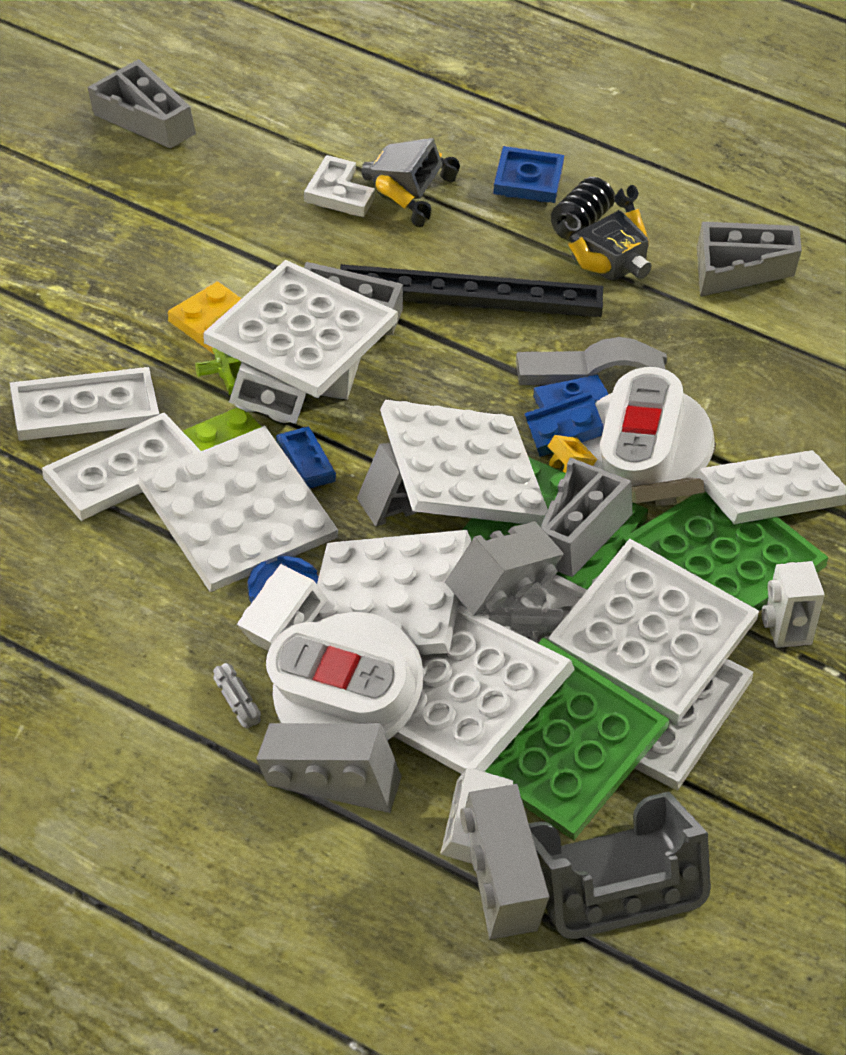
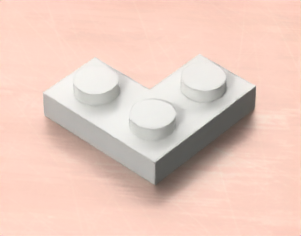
[304,155,375,217]

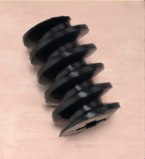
[551,176,615,241]

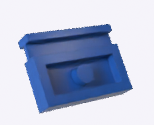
[524,391,604,457]

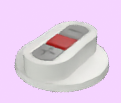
[582,367,715,487]
[266,612,423,741]

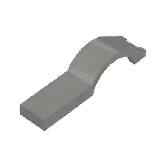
[516,337,667,385]

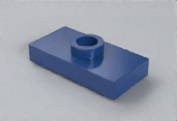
[533,375,609,408]
[276,426,336,489]

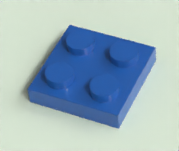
[493,146,565,203]

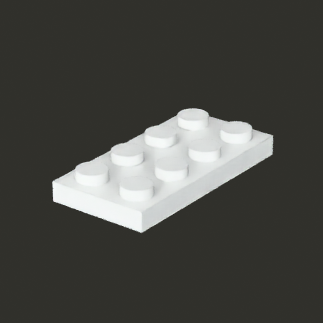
[10,367,159,441]
[42,413,201,521]
[696,450,846,524]

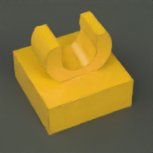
[548,435,598,473]

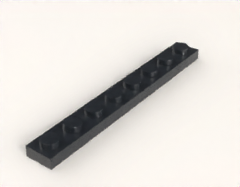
[340,264,603,317]

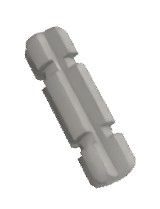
[489,607,564,631]
[213,663,261,728]

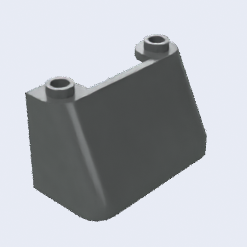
[529,792,711,939]

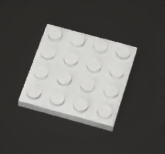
[204,260,398,398]
[380,400,548,526]
[139,426,338,592]
[312,530,471,655]
[548,539,759,724]
[393,604,575,774]

